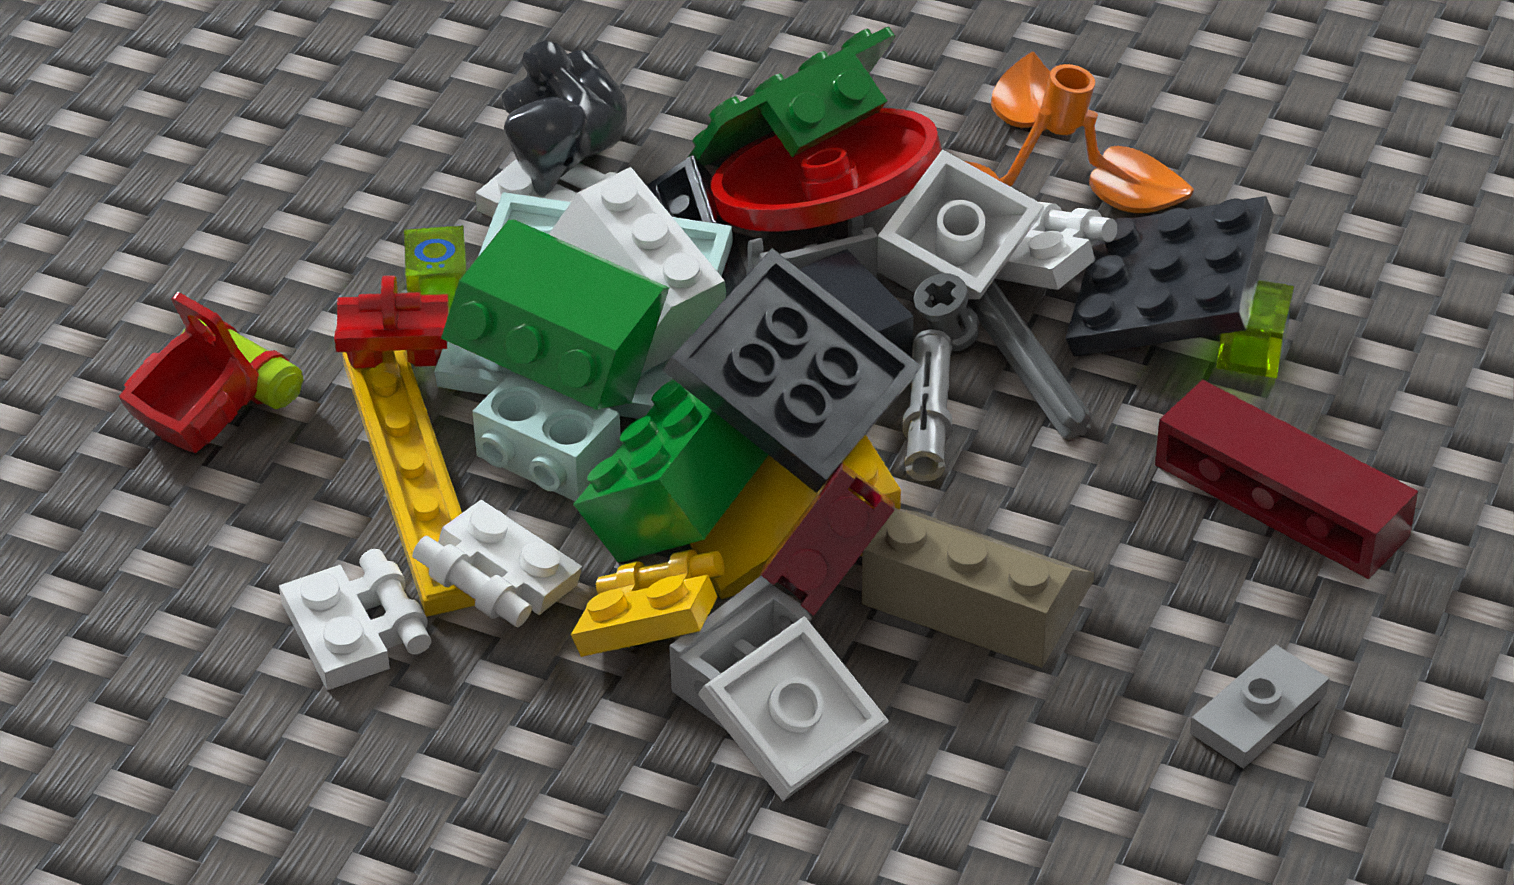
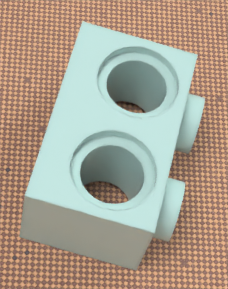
[472,371,621,501]

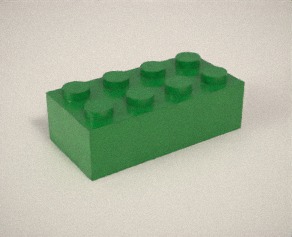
[573,379,768,563]

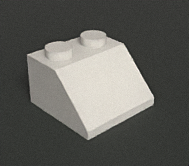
[877,149,1044,300]

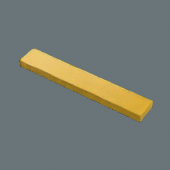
[342,350,476,617]

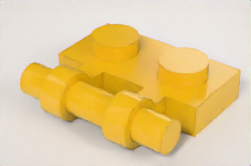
[571,550,725,657]

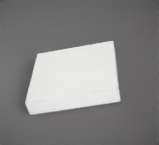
[698,616,889,801]

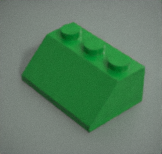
[441,219,670,410]

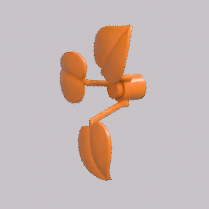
[964,52,1194,213]

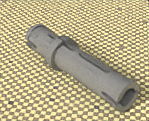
[903,329,952,481]

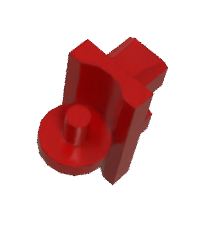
[334,275,449,369]

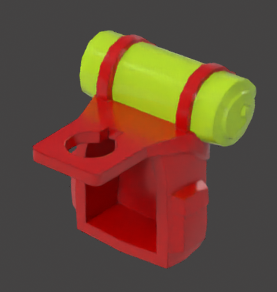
[119,292,304,453]

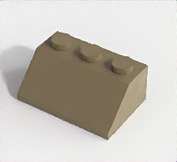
[862,508,1094,668]

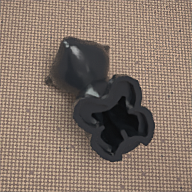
[502,40,627,197]

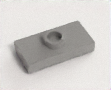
[1190,644,1329,769]

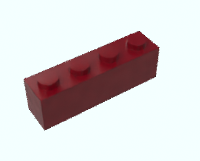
[1155,379,1418,580]

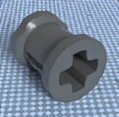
[913,273,979,351]

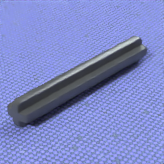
[967,280,1092,440]

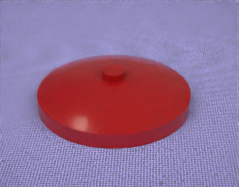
[711,108,942,231]

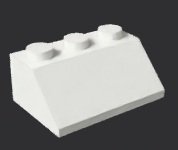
[549,167,726,372]

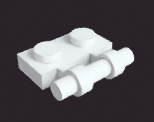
[995,202,1117,290]
[412,500,583,627]
[279,549,431,691]

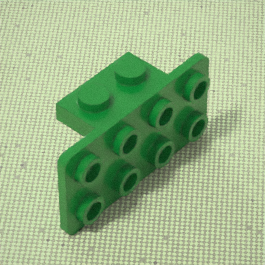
[688,26,896,167]

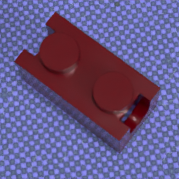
[761,463,895,616]

